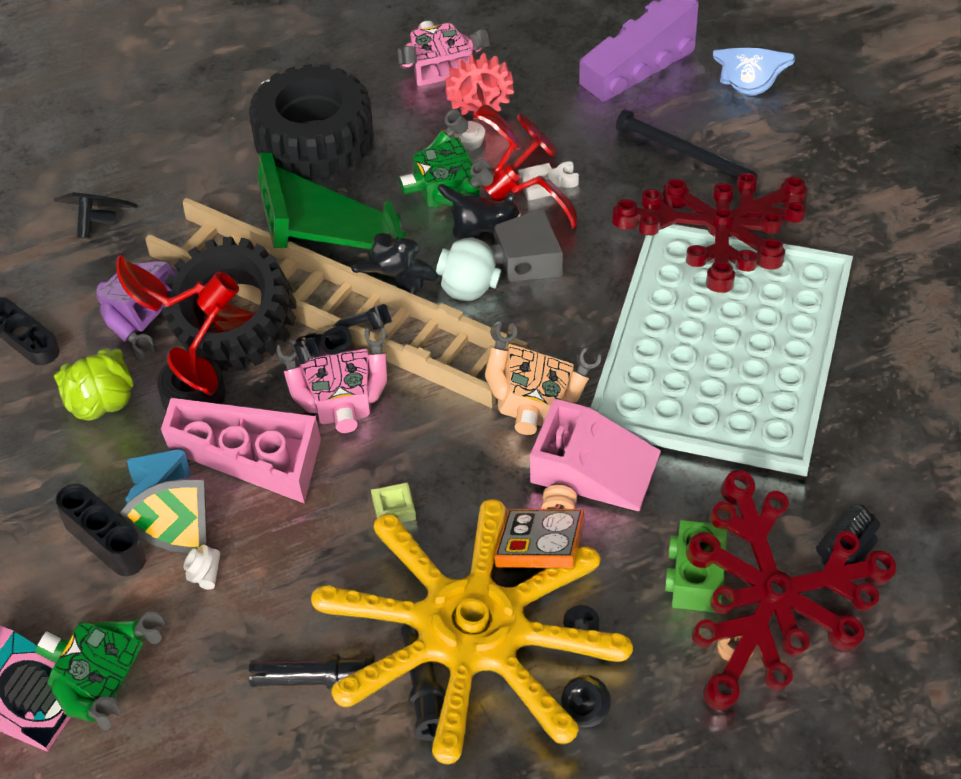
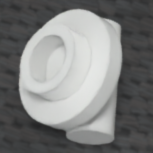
[184,545,220,590]

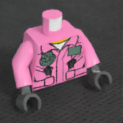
[397,21,492,86]
[276,326,387,433]

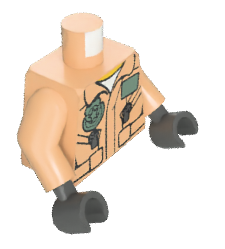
[485,321,601,435]

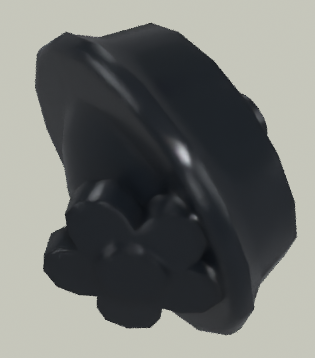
[561,675,611,728]

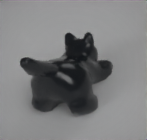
[438,184,521,240]
[351,233,438,294]

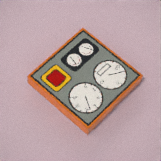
[494,509,585,568]

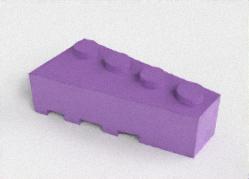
[579,0,699,102]

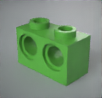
[665,520,727,613]

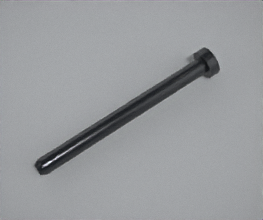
[616,109,757,178]

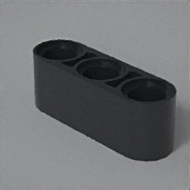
[55,483,146,576]

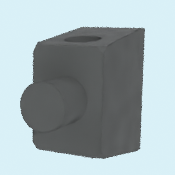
[489,208,563,282]

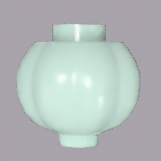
[436,238,502,302]

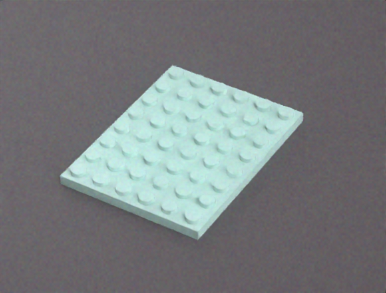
[591,224,853,477]

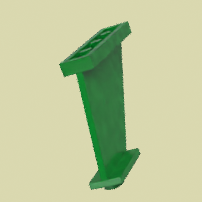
[258,153,407,249]

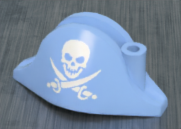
[713,48,795,96]

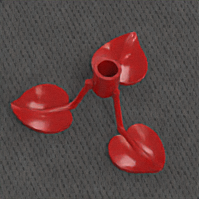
[473,105,577,229]
[116,253,255,396]

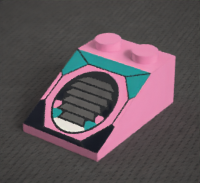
[0,625,71,752]

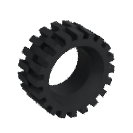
[162,237,297,371]

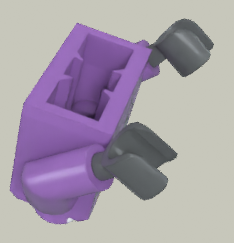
[96,261,179,362]

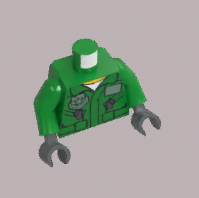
[399,109,493,208]
[35,611,166,731]

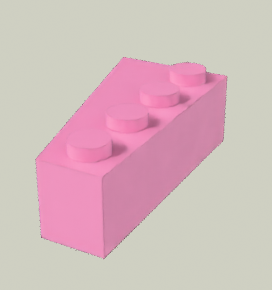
[161,398,321,504]

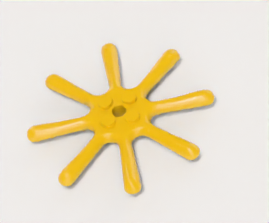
[311,499,633,764]

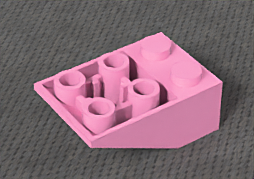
[530,399,661,512]

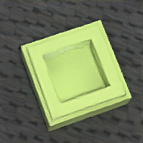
[371,482,416,523]

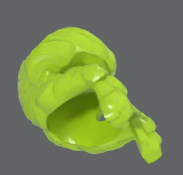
[54,348,134,421]

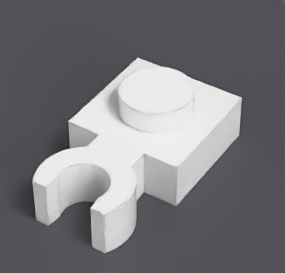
[518,162,579,200]

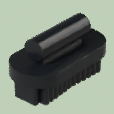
[816,504,880,566]

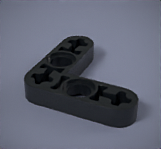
[0,297,59,365]

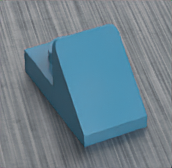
[125,449,191,504]

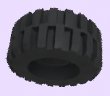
[249,64,374,180]

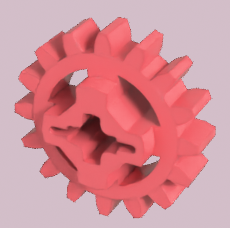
[445,53,514,116]

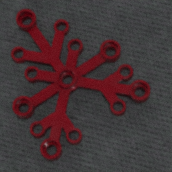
[612,173,807,293]
[686,470,896,711]

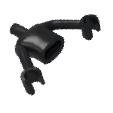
[293,304,392,364]

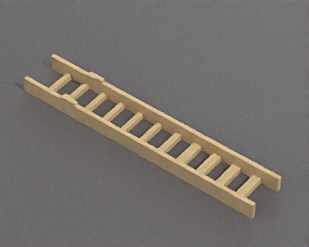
[145,198,528,408]

